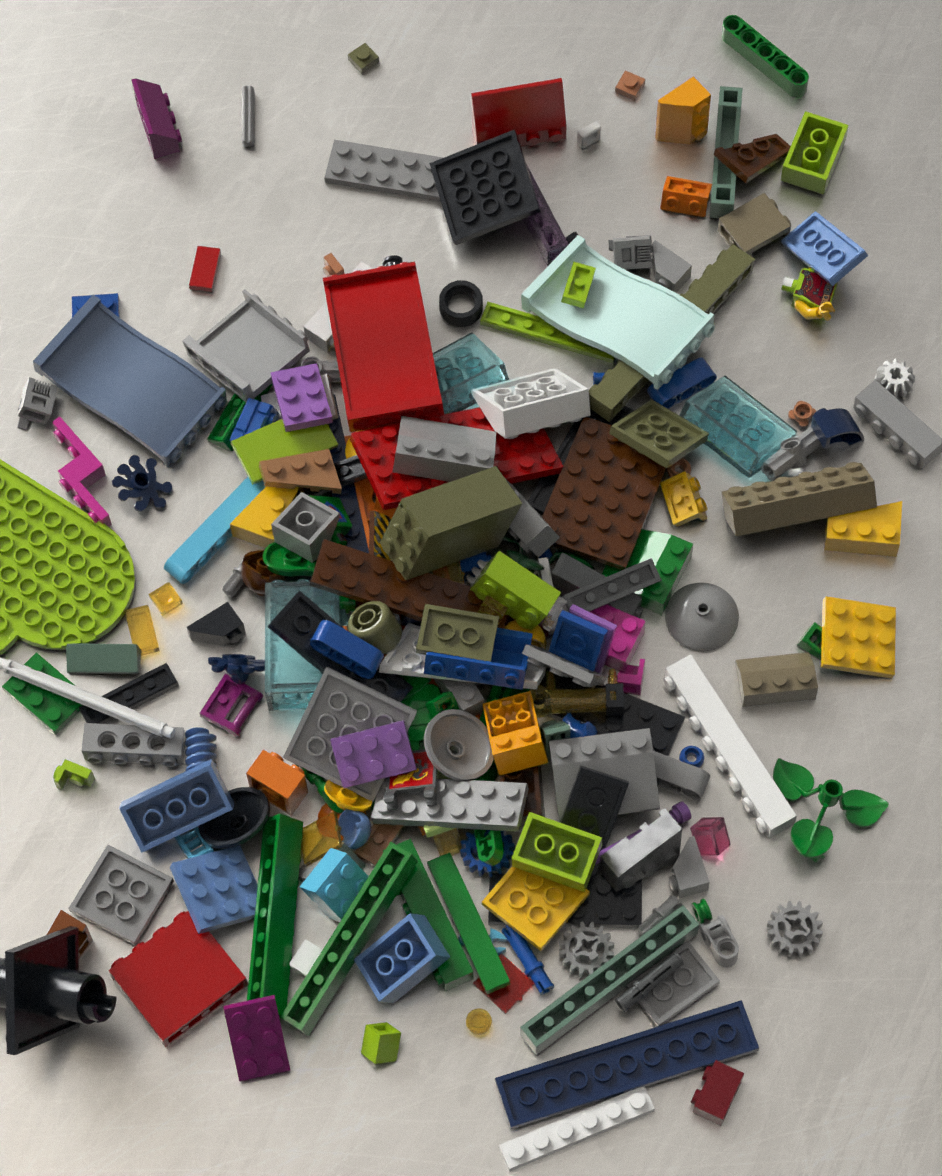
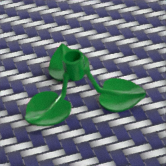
[773,758,889,858]

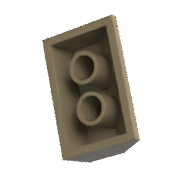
[735,652,818,707]

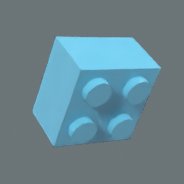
[300,848,369,922]

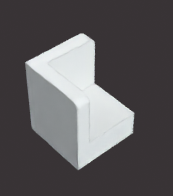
[289,939,322,976]

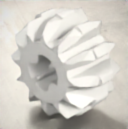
[874,358,916,398]

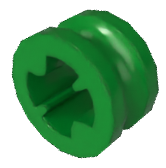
[691,899,713,924]

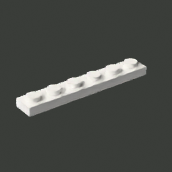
[499,1086,655,1171]

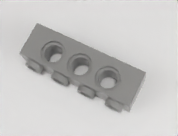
[81,723,186,767]

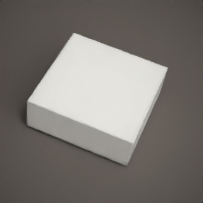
[577,121,601,149]

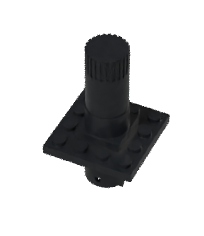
[0,926,117,1055]

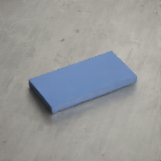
[781,211,868,286]

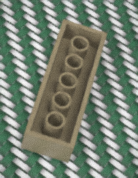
[721,462,877,537]

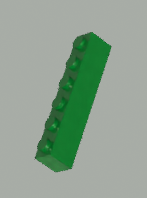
[383,838,474,991]

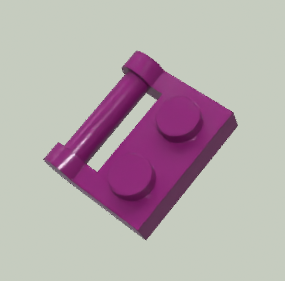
[199,673,264,737]

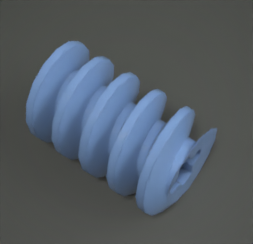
[185,727,217,771]

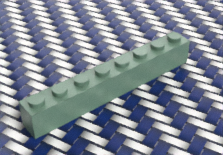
[520,905,699,1055]

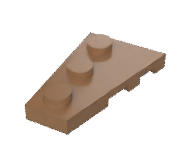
[259,449,342,494]

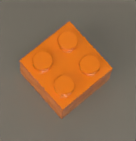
[246,749,308,816]

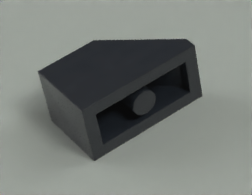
[186,602,246,646]

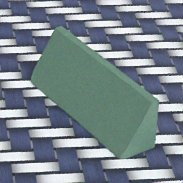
[66,644,142,674]

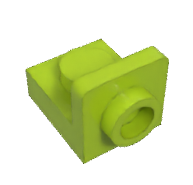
[53,759,95,790]

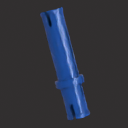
[502,925,555,995]

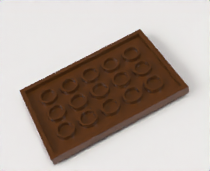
[542,417,666,570]

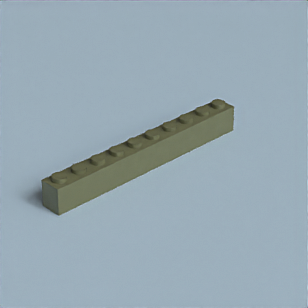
[589,244,755,422]

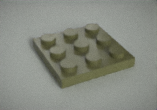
[609,399,709,468]

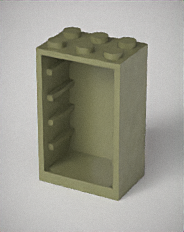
[380,466,522,580]

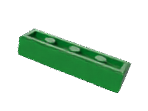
[207,384,273,451]

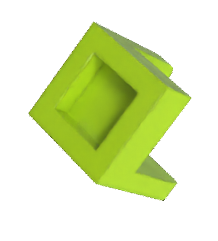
[361,1022,401,1064]

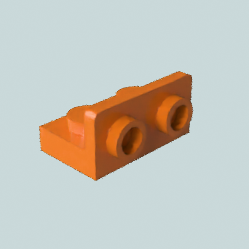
[660,176,712,217]

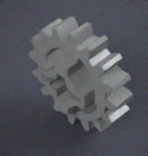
[767,901,823,957]
[559,921,614,978]

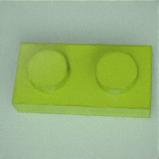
[561,261,596,308]

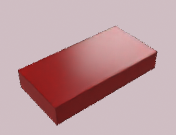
[189,246,221,292]

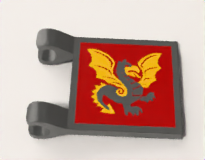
[384,750,437,811]

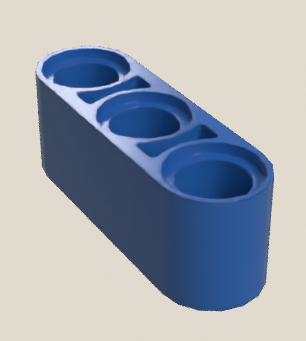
[647,357,717,409]
[310,620,384,679]

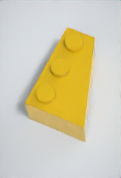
[824,501,902,557]

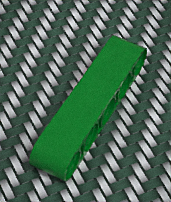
[722,15,809,98]

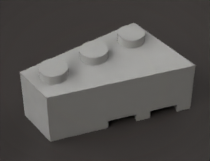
[503,476,560,558]

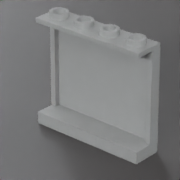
[182,289,310,402]

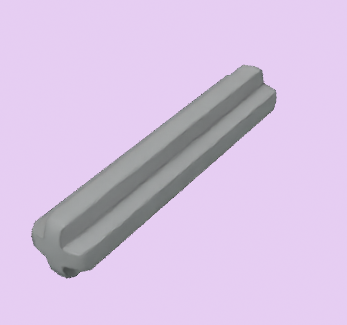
[242,86,254,147]

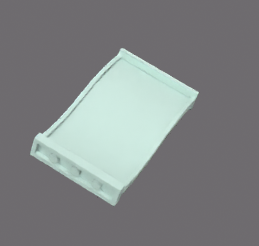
[521,235,715,390]

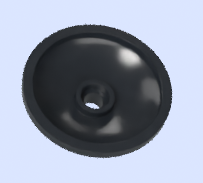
[199,787,270,848]

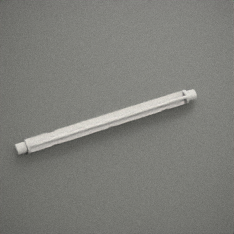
[0,658,175,739]

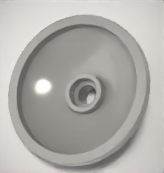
[665,582,739,651]
[424,709,494,781]

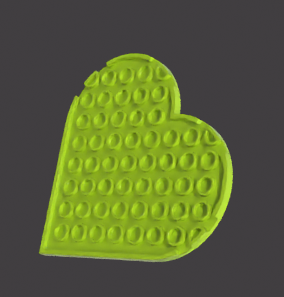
[0,459,135,655]

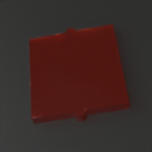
[473,953,534,1014]

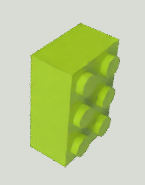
[781,111,849,195]
[470,551,561,631]
[511,812,602,892]

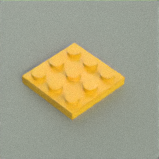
[821,596,896,679]
[482,866,590,951]

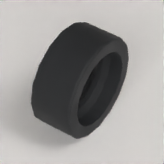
[439,280,483,327]

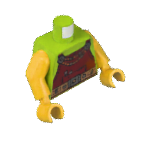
[781,268,838,321]

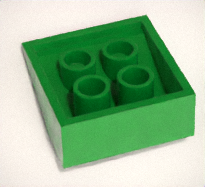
[602,529,693,616]

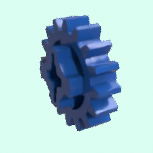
[460,830,515,877]

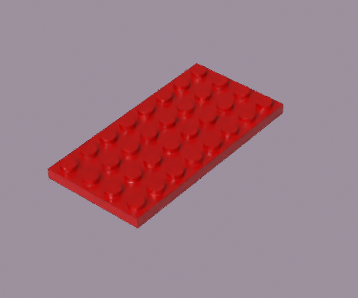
[350,407,564,511]

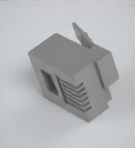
[608,235,652,270]
[17,377,58,430]

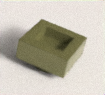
[348,43,379,74]

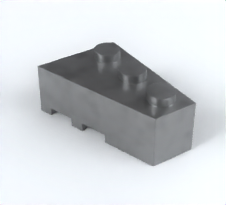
[599,808,682,892]

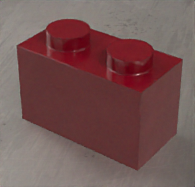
[691,1060,744,1126]

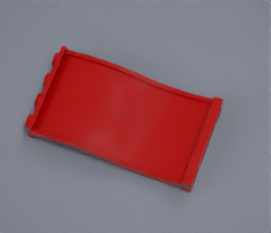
[323,261,444,432]

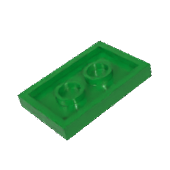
[2,652,83,735]

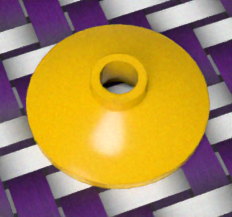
[324,780,372,811]

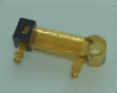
[529,669,624,718]

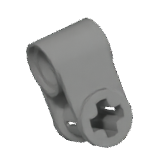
[699,915,739,968]

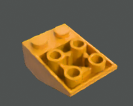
[482,691,548,776]

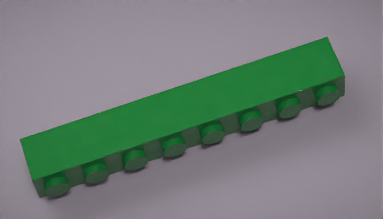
[247,813,303,1019]
[280,842,418,1037]

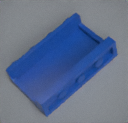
[424,628,533,690]

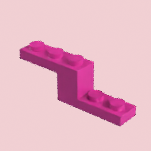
[52,416,112,527]

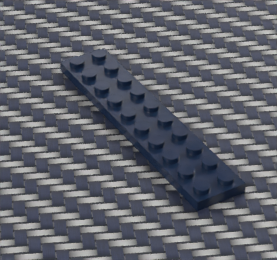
[495,1000,759,1129]

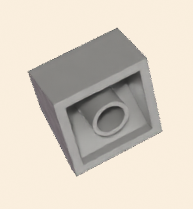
[271,492,340,563]

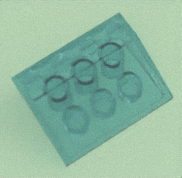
[433,332,509,414]
[679,375,798,478]

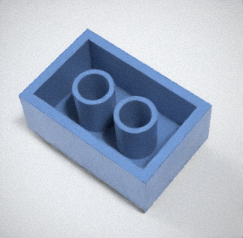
[354,913,450,1003]

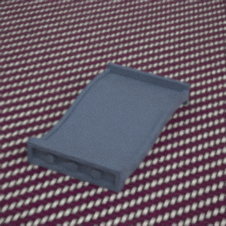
[33,294,227,467]

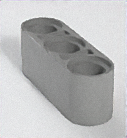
[653,751,711,800]

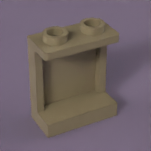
[718,193,791,257]

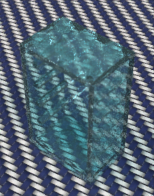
[265,579,342,711]

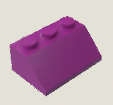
[131,78,182,159]

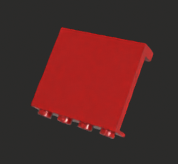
[108,911,248,1048]

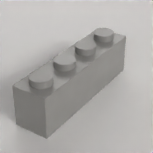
[853,380,942,469]

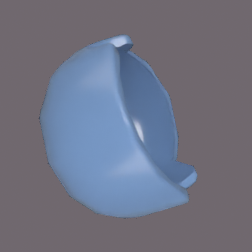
[336,809,371,849]

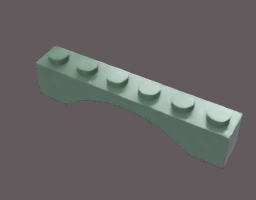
[710,86,743,218]

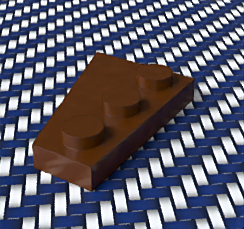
[713,134,791,183]

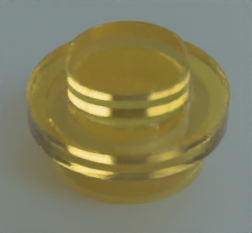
[466,1008,492,1035]

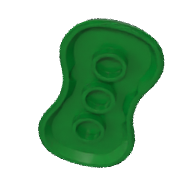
[263,542,318,576]

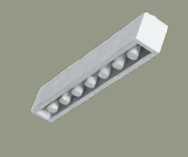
[663,654,797,838]

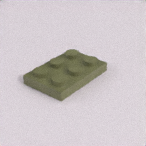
[416,604,499,662]

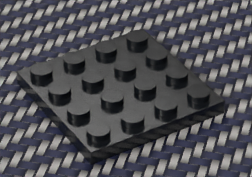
[429,130,541,245]

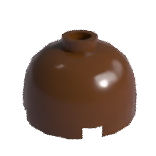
[241,550,289,596]

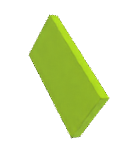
[231,419,338,485]

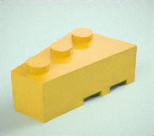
[230,487,305,548]

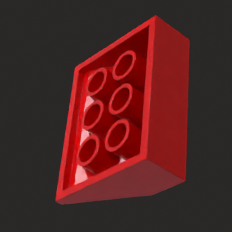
[471,78,567,146]

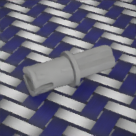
[222,552,249,597]
[638,895,682,935]

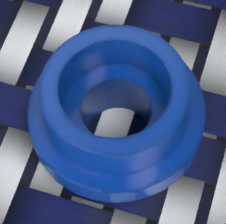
[679,746,704,768]

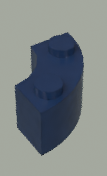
[811,408,864,451]

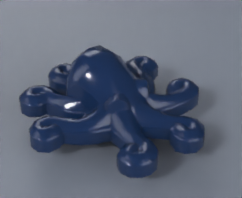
[112,455,172,512]
[208,654,266,684]

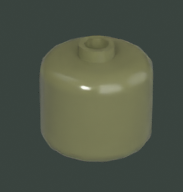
[348,601,402,655]

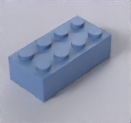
[119,759,234,853]

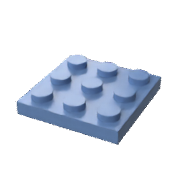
[170,846,258,934]

